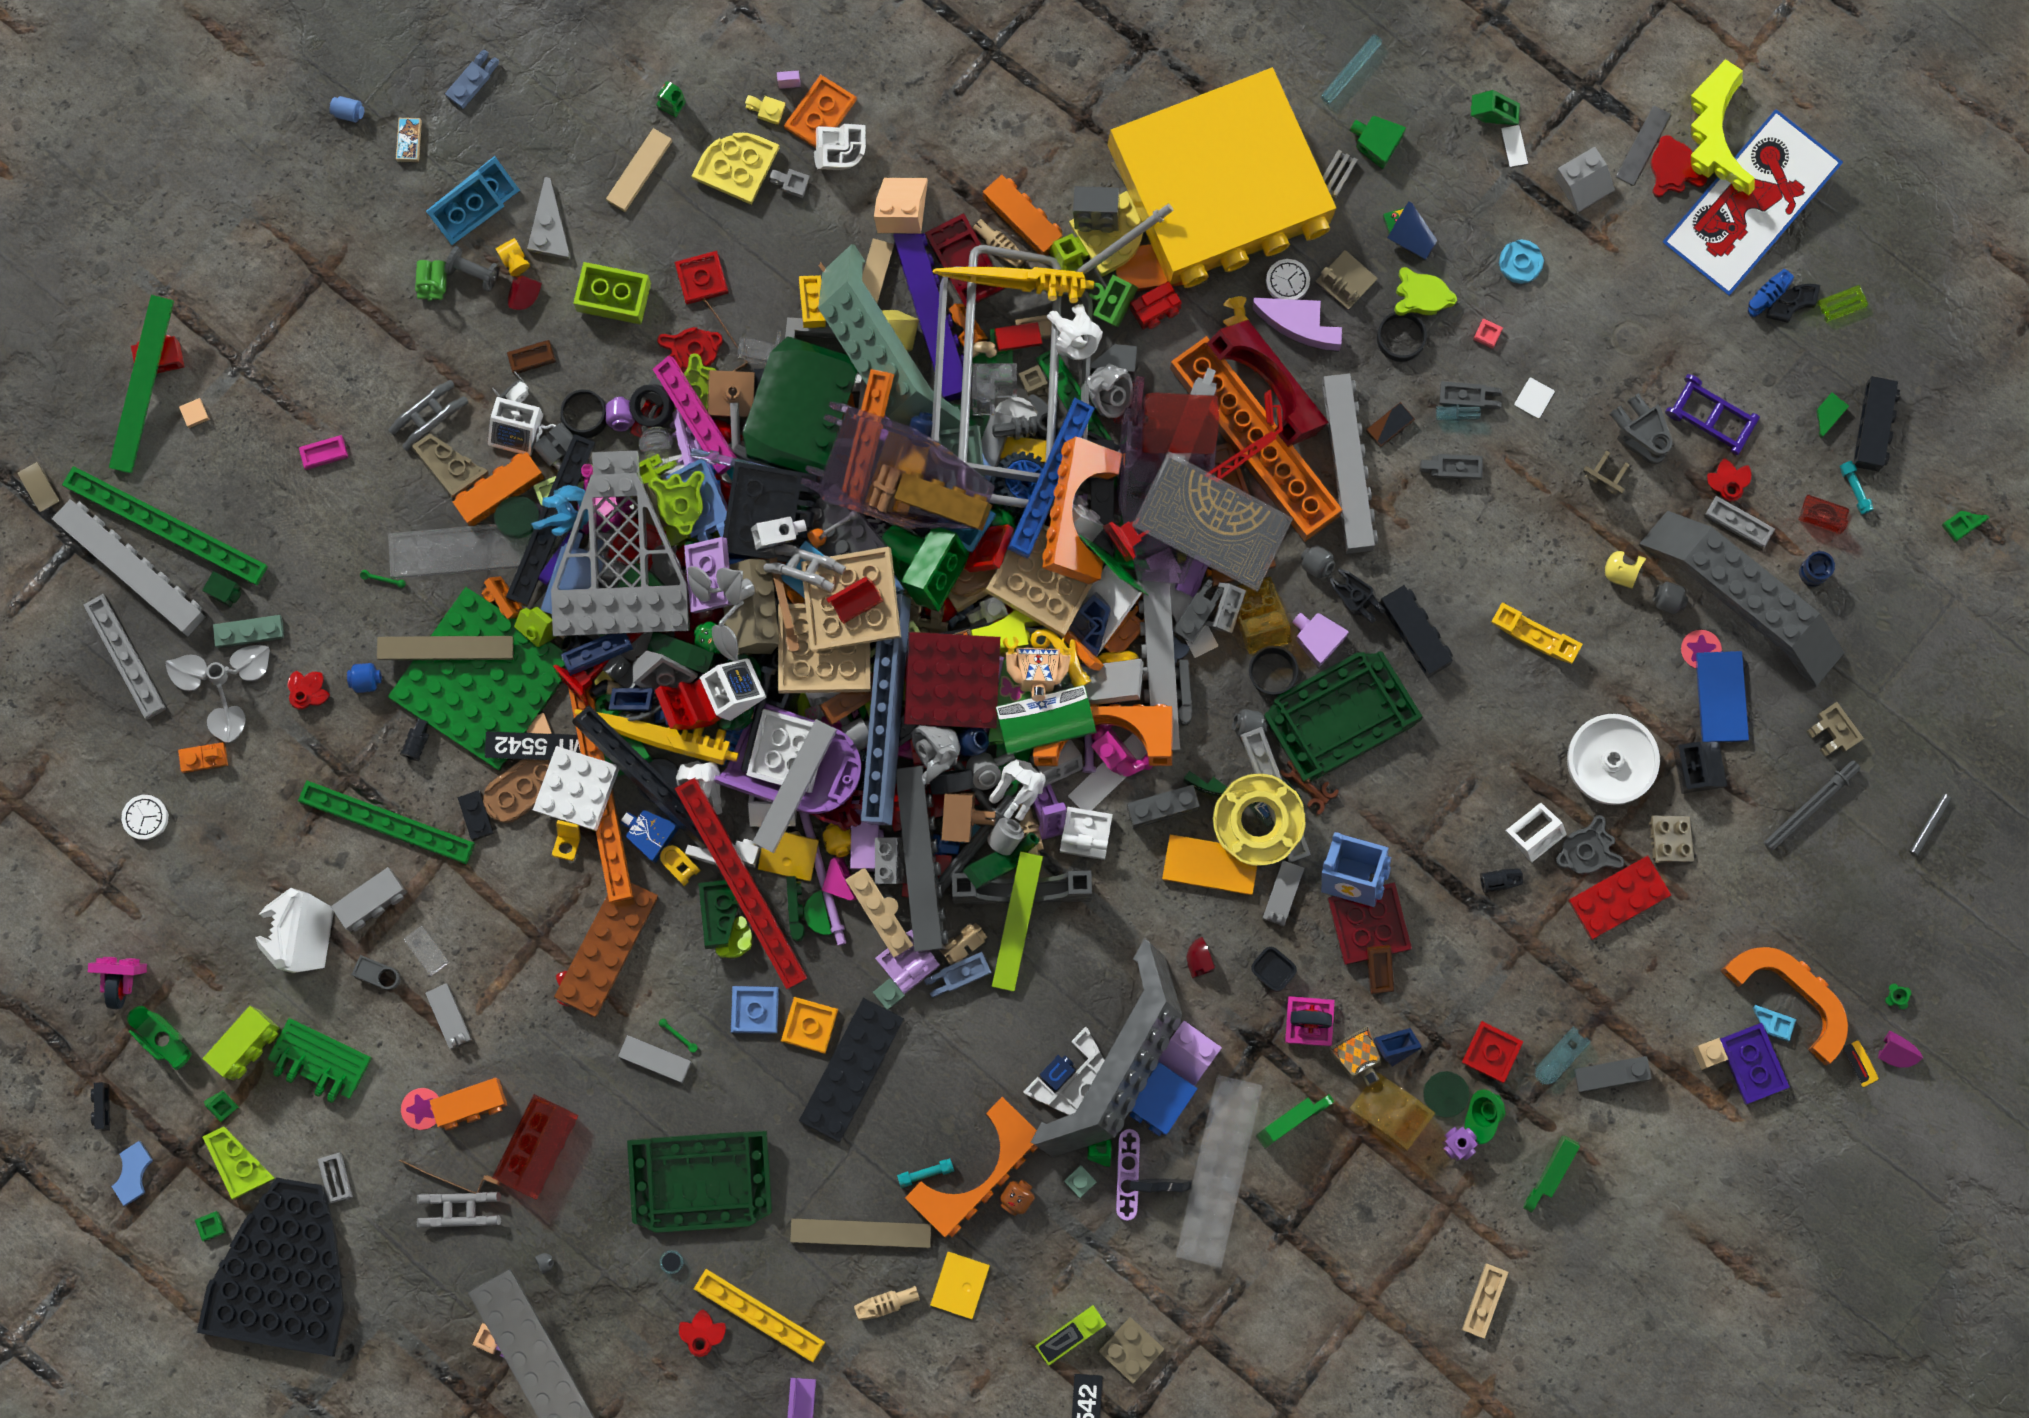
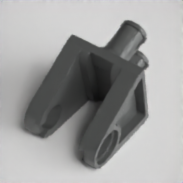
[1609,393,1672,464]

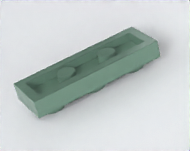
[213,615,284,648]

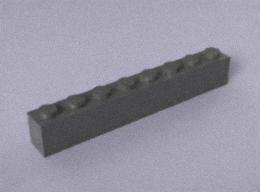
[896,766,948,953]

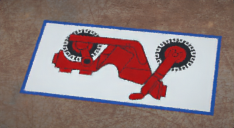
[1663,109,1843,296]

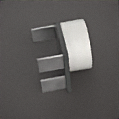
[492,371,529,403]

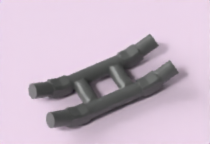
[388,380,468,451]

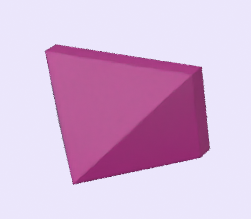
[821,857,857,901]

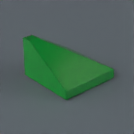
[204,1090,238,1122]
[1088,1139,1111,1167]

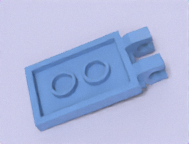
[666,457,728,542]
[541,532,604,614]

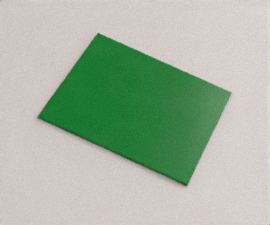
[1079,534,1149,596]

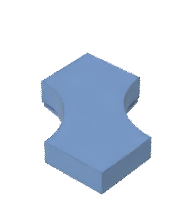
[111,1141,153,1206]

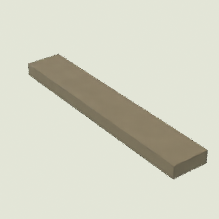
[377,636,514,660]
[790,1219,931,1248]

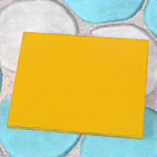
[758,832,819,881]
[930,1252,990,1319]

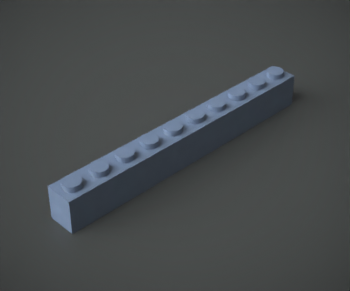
[861,594,911,825]

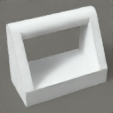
[1505,803,1567,862]

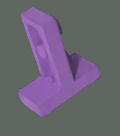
[1032,784,1067,840]

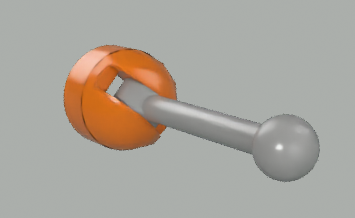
[807,511,858,549]

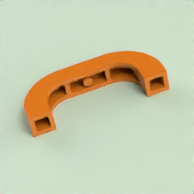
[1721,947,1848,1066]

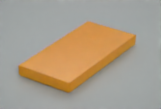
[1162,834,1257,895]

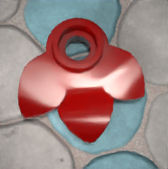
[1707,458,1751,502]
[287,671,330,710]
[679,1309,726,1357]

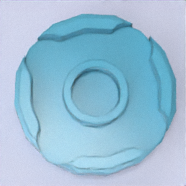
[1499,239,1544,284]

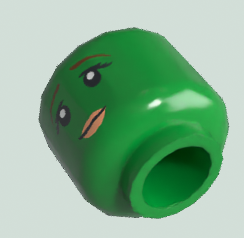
[694,621,720,654]

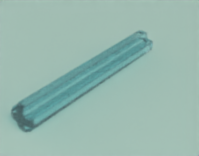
[1321,34,1382,104]

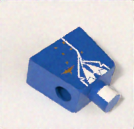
[621,810,679,864]

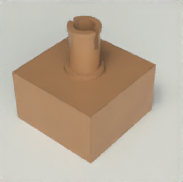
[707,370,755,419]
[942,791,996,842]

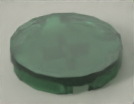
[494,496,539,539]
[1423,1071,1470,1118]

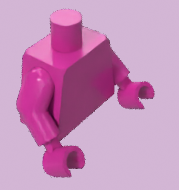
[577,464,633,535]
[1091,724,1153,777]

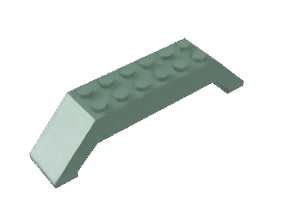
[818,244,961,431]

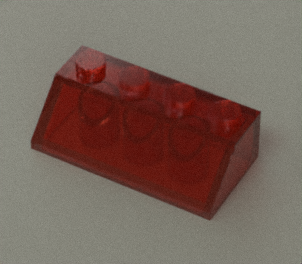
[492,1094,579,1200]

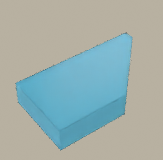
[1753,1005,1796,1042]

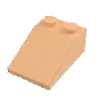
[874,178,928,234]

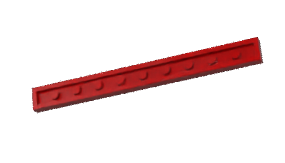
[675,777,807,989]

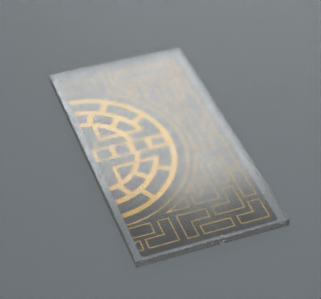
[1132,452,1293,591]

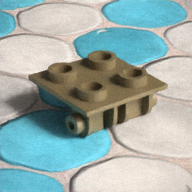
[1315,250,1378,310]
[1649,816,1694,864]

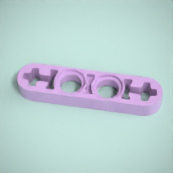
[1116,1129,1140,1221]

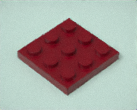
[1328,882,1412,965]

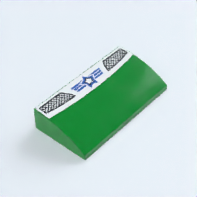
[996,685,1096,755]

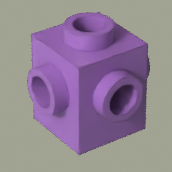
[1442,1127,1478,1161]

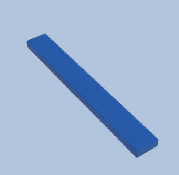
[1007,398,1095,559]

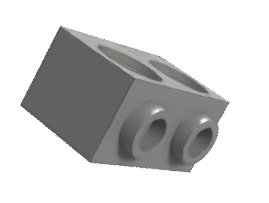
[875,837,907,884]

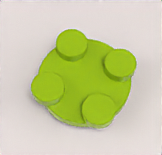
[715,916,753,958]

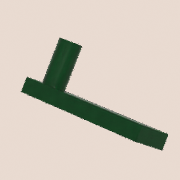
[963,833,1039,889]

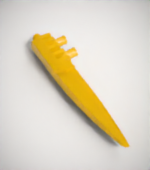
[932,267,1094,303]
[574,709,739,765]

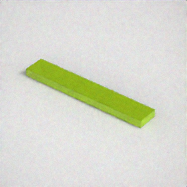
[992,851,1043,991]

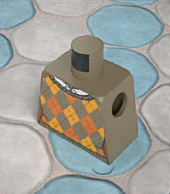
[1329,1026,1381,1086]

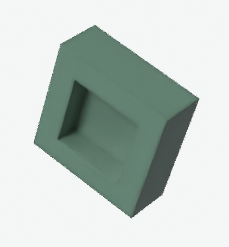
[873,978,905,1010]
[1064,1165,1097,1198]

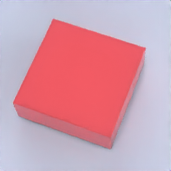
[1473,319,1503,349]

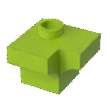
[1049,233,1089,271]
[514,607,556,647]

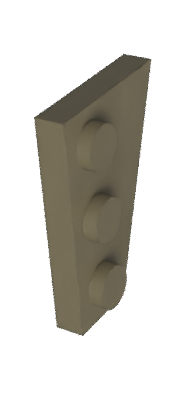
[412,434,489,499]

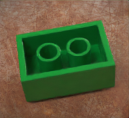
[901,526,969,612]

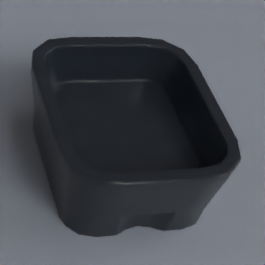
[1251,946,1297,991]

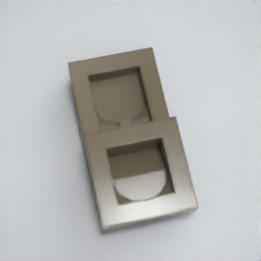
[1018,365,1058,414]
[18,461,61,512]

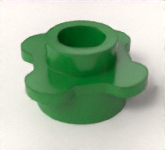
[1885,984,1911,1010]

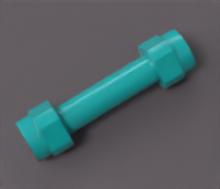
[1839,461,1874,515]
[897,1158,954,1188]

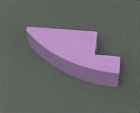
[1252,298,1342,351]

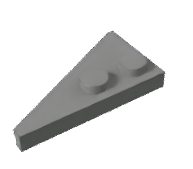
[527,177,570,260]

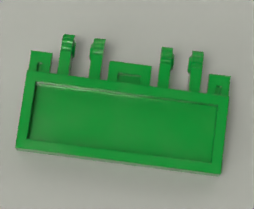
[268,1018,372,1103]

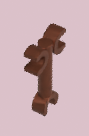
[1279,761,1339,816]

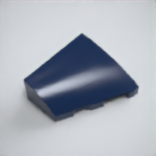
[1387,201,1438,260]
[1069,592,1111,656]

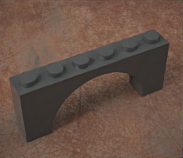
[952,871,1092,904]

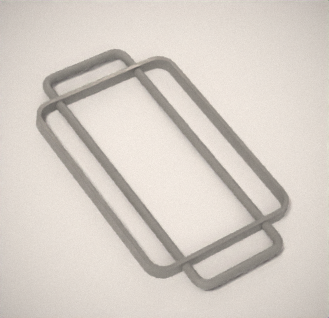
[931,245,1093,508]

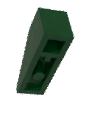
[647,632,718,673]

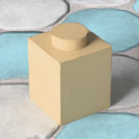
[1693,1038,1728,1070]

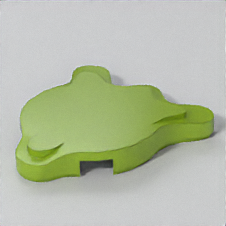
[1394,267,1457,316]
[674,354,716,411]
[648,471,705,536]

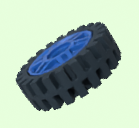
[990,452,1046,519]

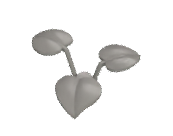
[687,566,755,661]
[166,645,270,743]

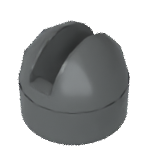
[535,1253,554,1274]

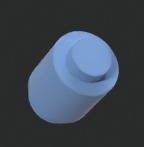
[330,96,364,122]

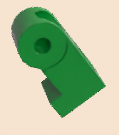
[656,81,686,118]

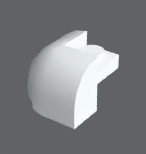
[814,124,866,170]

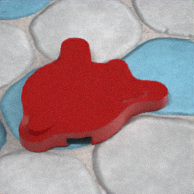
[1651,135,1707,197]
[657,327,723,373]

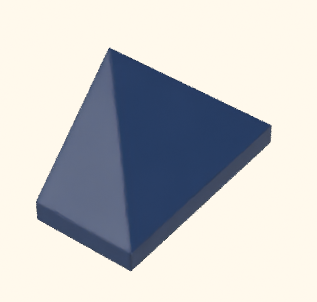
[609,688,655,711]
[1374,1028,1422,1067]

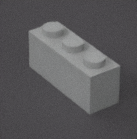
[330,867,407,932]

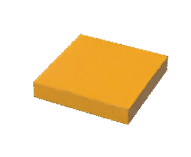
[781,997,838,1054]

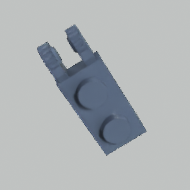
[445,49,499,109]
[924,952,991,998]

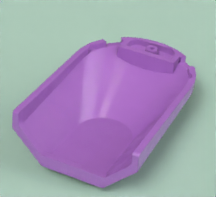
[714,704,862,814]

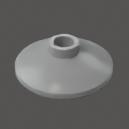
[652,545,681,586]

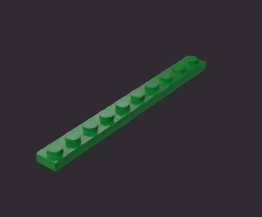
[62,466,268,586]

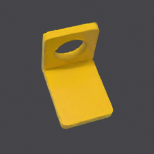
[552,820,581,861]

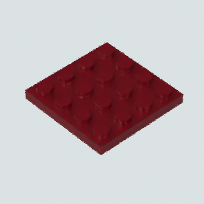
[904,632,1001,729]

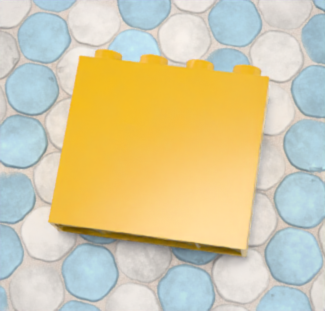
[1108,67,1336,288]

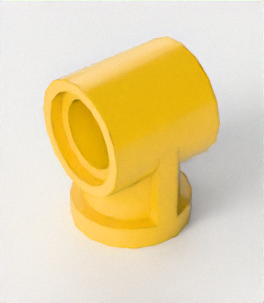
[495,238,530,276]

